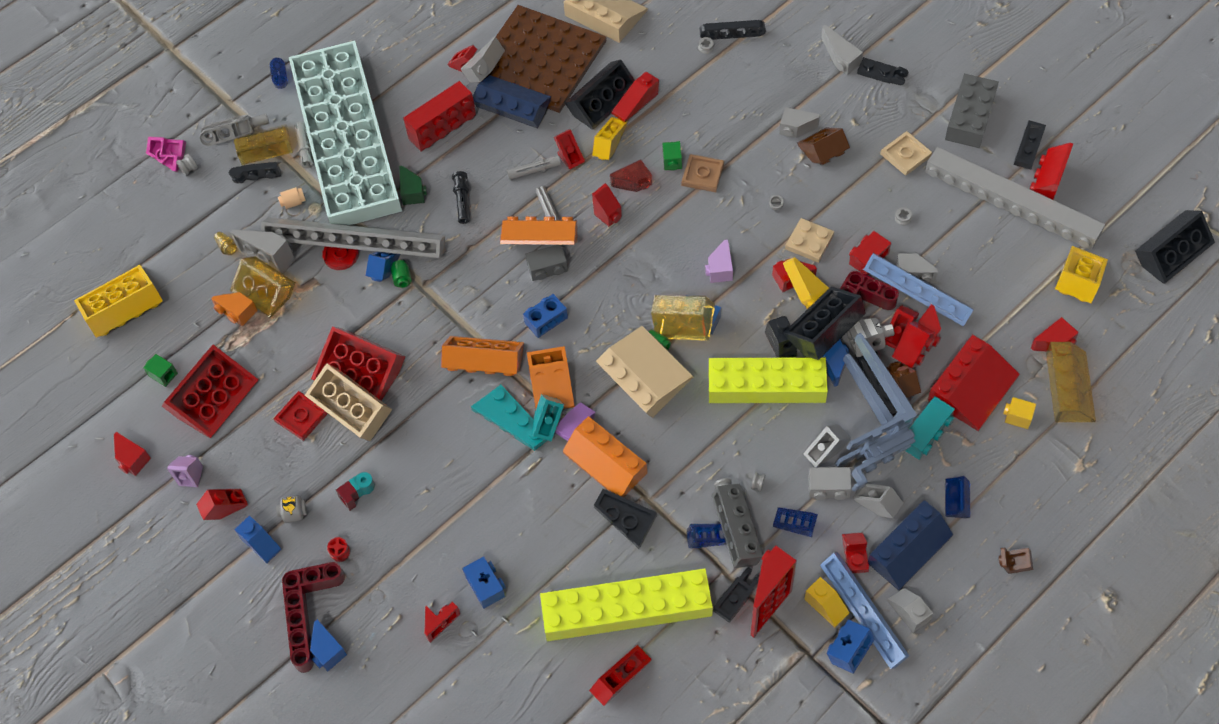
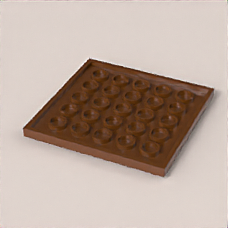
[478,5,607,113]

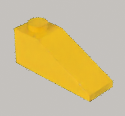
[592,117,628,160]
[783,257,829,309]

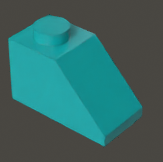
[533,394,564,442]

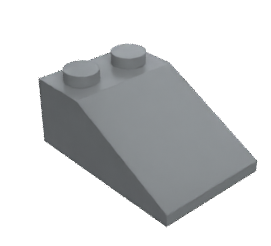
[230,230,295,276]

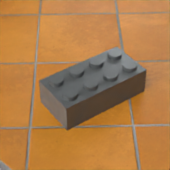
[945,73,999,148]

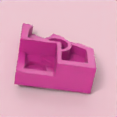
[146,137,186,172]

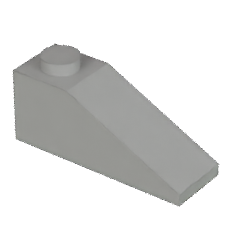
[821,25,863,75]
[461,37,505,83]

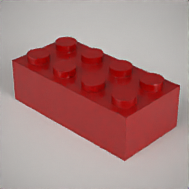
[403,81,476,152]

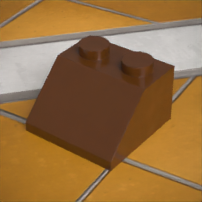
[797,127,850,165]

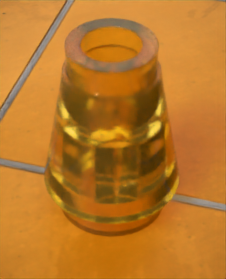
[214,232,237,255]

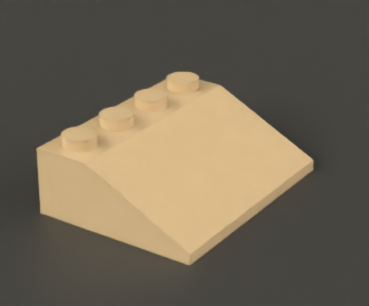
[563,0,648,43]
[596,326,693,418]

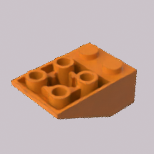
[527,346,575,409]

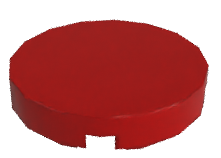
[322,246,359,270]

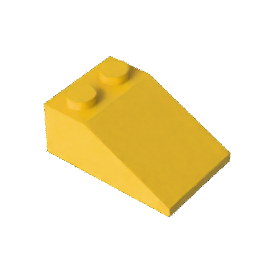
[1055,246,1108,303]

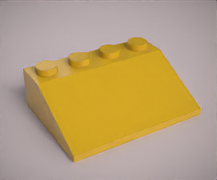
[74,265,163,338]

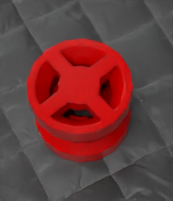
[327,537,350,562]

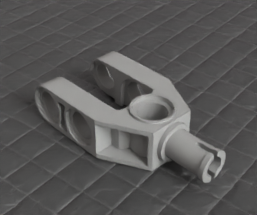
[199,113,269,146]

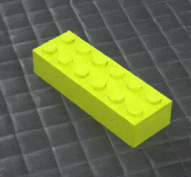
[708,358,828,403]

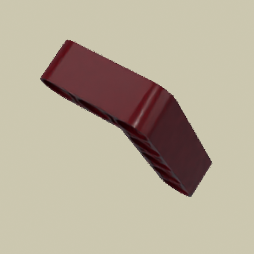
[840,271,899,310]
[282,562,345,673]

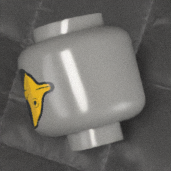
[276,495,307,523]

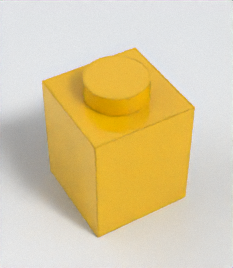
[1003,397,1036,429]

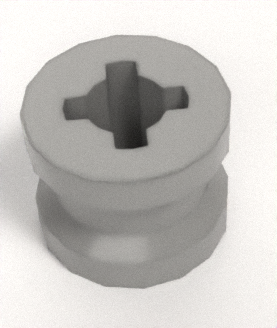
[176,154,198,176]

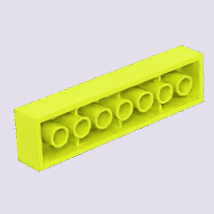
[540,568,713,641]

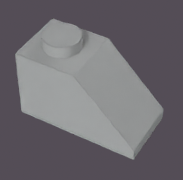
[779,107,820,138]
[803,424,851,468]
[853,484,904,518]
[887,588,933,633]

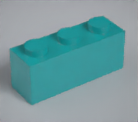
[904,396,955,460]

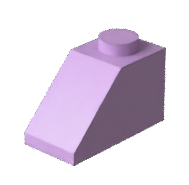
[705,240,733,283]
[167,455,203,487]

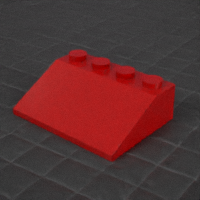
[311,326,406,401]
[928,334,1020,431]
[161,344,259,438]
[750,545,797,638]

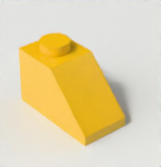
[804,577,850,628]

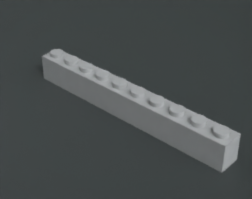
[925,147,1105,250]
[261,217,445,258]

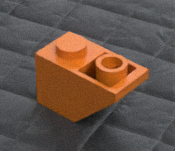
[211,292,258,326]

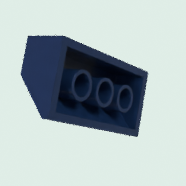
[473,75,551,129]
[868,500,953,591]

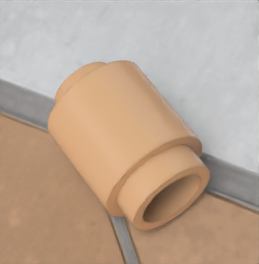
[278,187,306,209]

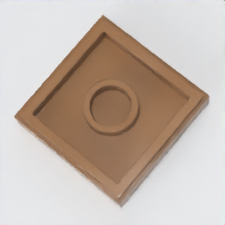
[681,154,724,192]

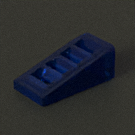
[773,507,818,537]
[686,524,727,548]

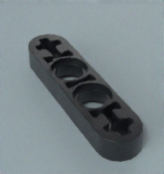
[699,20,766,40]

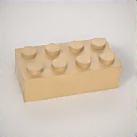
[305,364,392,441]

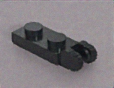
[857,57,909,86]
[228,162,281,184]
[713,567,760,623]

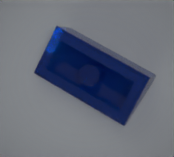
[945,476,970,518]

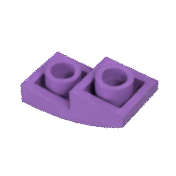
[555,402,595,441]

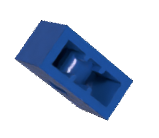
[462,556,506,609]
[827,619,875,674]

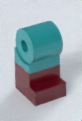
[336,472,375,511]

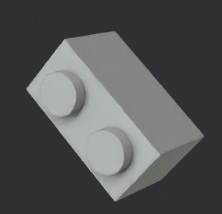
[808,467,851,500]

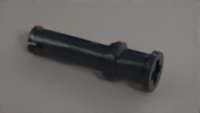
[452,171,469,224]

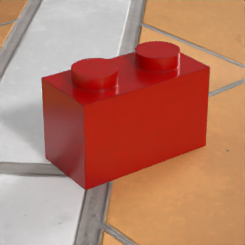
[849,231,891,275]
[892,321,935,368]

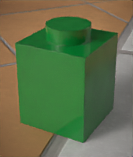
[662,141,682,171]
[143,354,178,387]

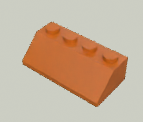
[500,216,577,245]
[441,336,524,376]
[563,416,647,497]

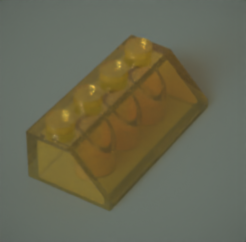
[1046,342,1096,422]

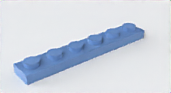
[863,253,974,327]
[820,552,909,669]

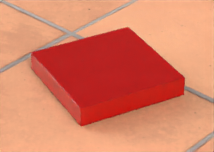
[273,391,328,441]

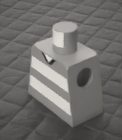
[847,318,894,357]

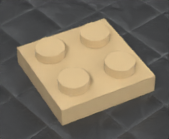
[880,131,932,176]
[785,218,834,263]

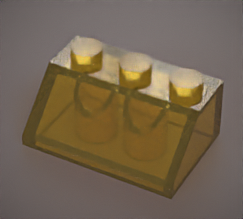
[234,124,293,165]
[230,256,296,317]
[651,295,715,340]

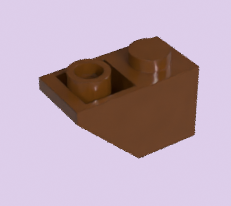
[886,362,921,398]

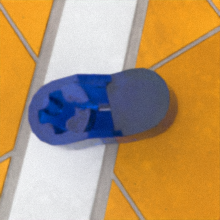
[270,58,288,89]

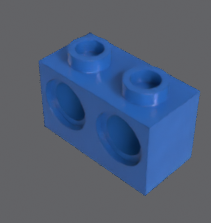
[523,294,568,338]

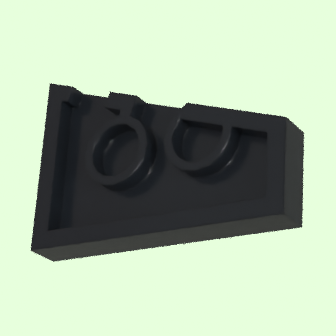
[594,489,657,549]

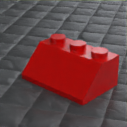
[1030,143,1073,200]

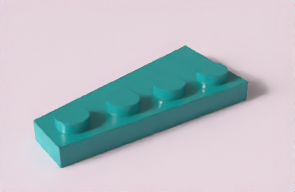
[471,384,548,451]

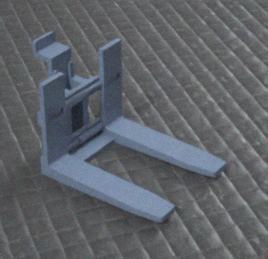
[835,333,917,492]

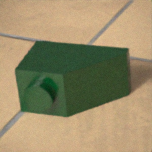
[399,166,427,205]

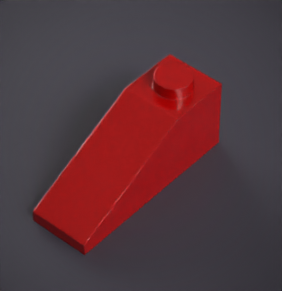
[612,72,659,122]
[589,645,652,706]

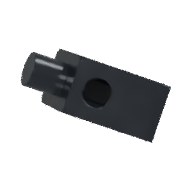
[765,316,797,358]

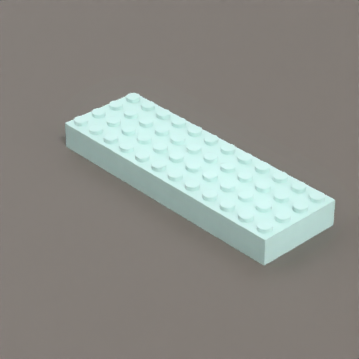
[289,41,402,226]

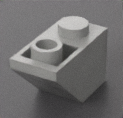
[896,253,938,283]

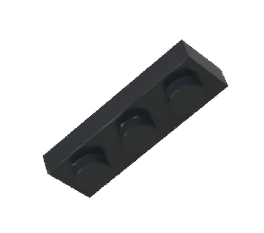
[1014,120,1046,170]

